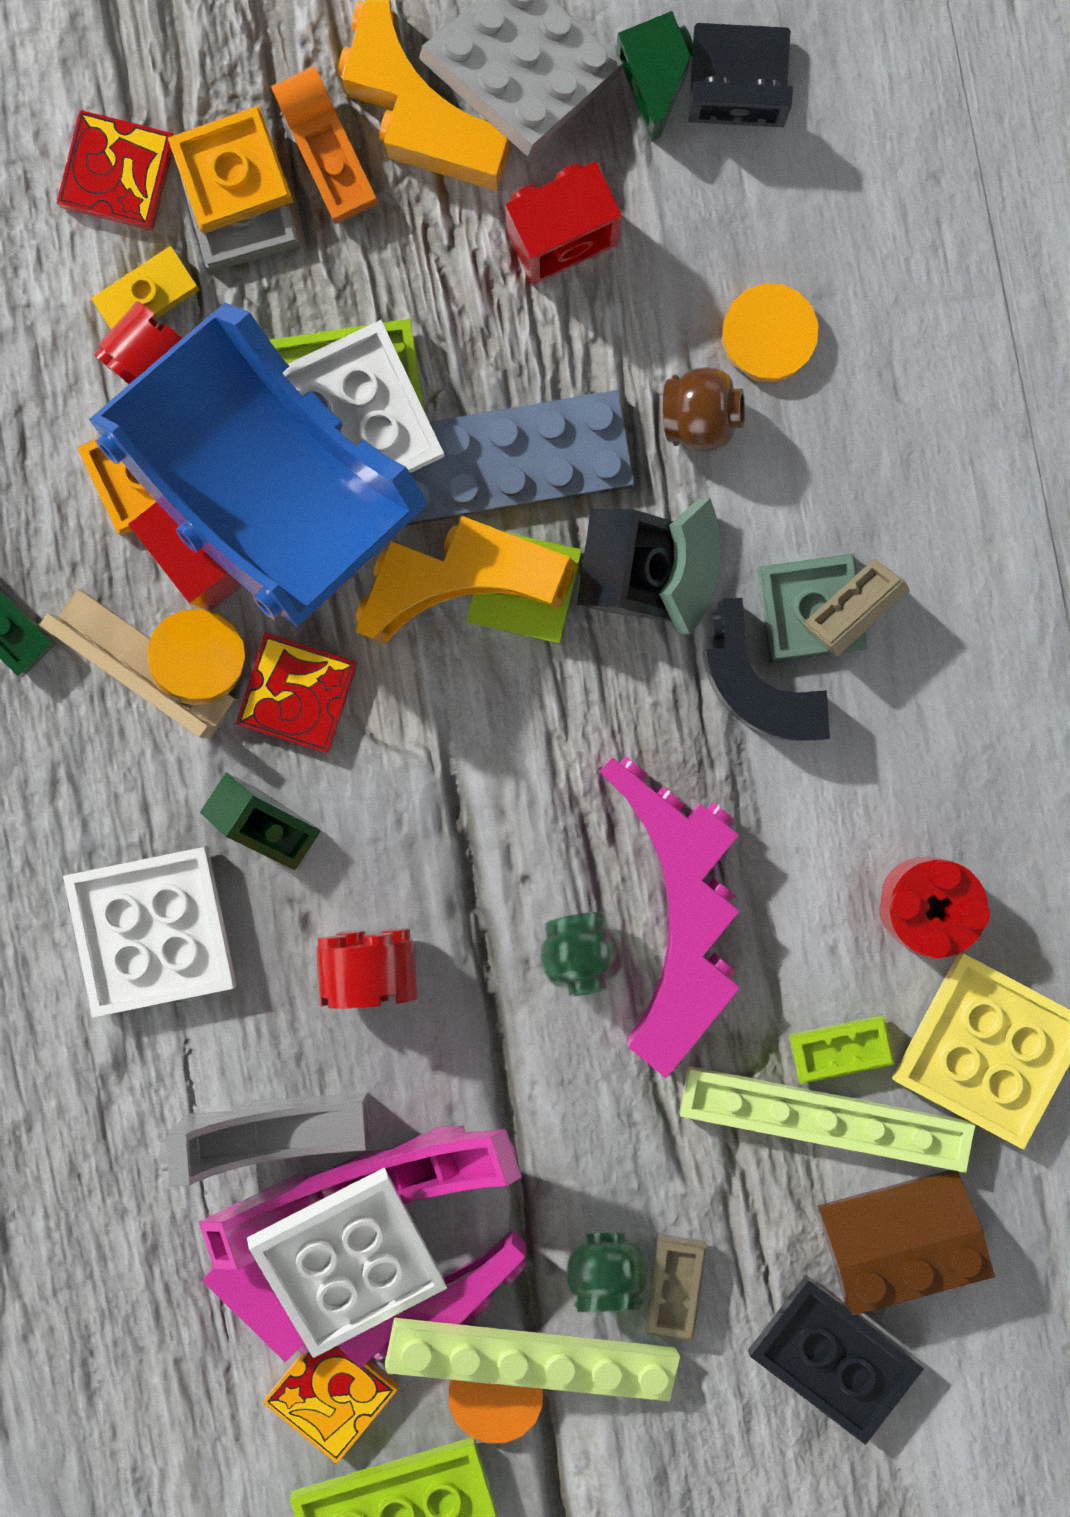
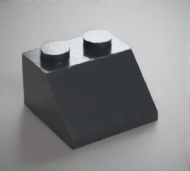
[577,509,674,622]

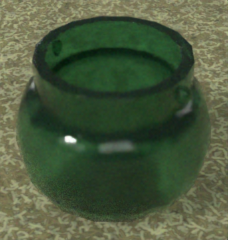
[540,912,622,997]
[566,1232,648,1312]

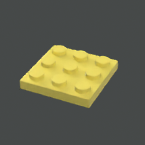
[892,953,1070,1150]

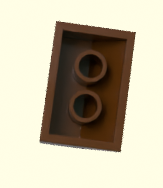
[817,1170,995,1316]

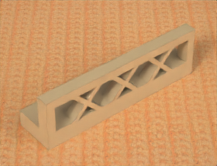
[39,589,238,738]

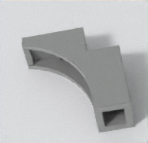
[159,1092,371,1187]

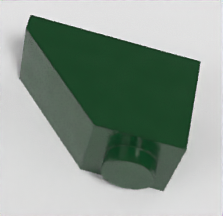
[616,11,694,141]
[200,772,321,870]

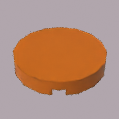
[448,1380,543,1443]

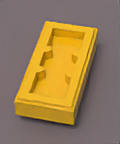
[91,246,200,329]

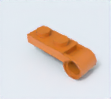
[270,65,378,225]

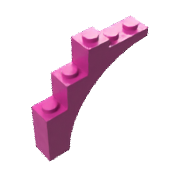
[599,756,740,1078]
[199,1125,522,1270]
[202,1230,526,1369]

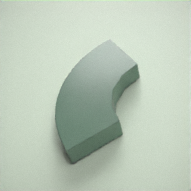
[659,498,721,634]

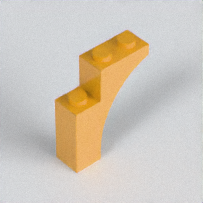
[338,0,511,191]
[355,516,578,644]

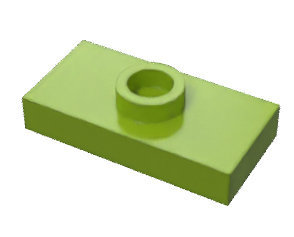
[788,1015,895,1084]

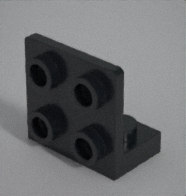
[688,23,793,127]

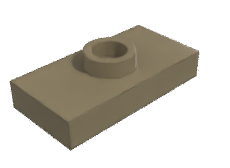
[803,559,910,657]
[645,1234,707,1341]

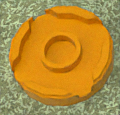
[721,283,819,382]
[147,609,245,705]

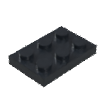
[748,1275,924,1445]

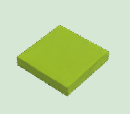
[467,532,582,644]

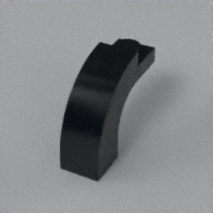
[702,598,830,741]

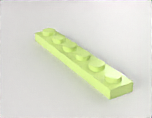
[679,1066,975,1173]
[385,1318,680,1401]

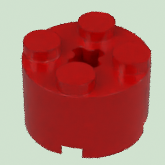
[93,301,183,385]
[879,857,990,959]
[316,928,418,1009]

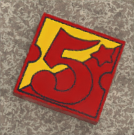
[56,110,174,231]
[235,633,358,753]

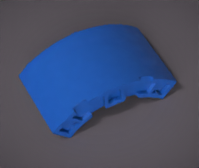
[89,302,428,627]

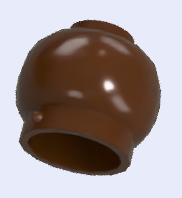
[663,367,745,452]

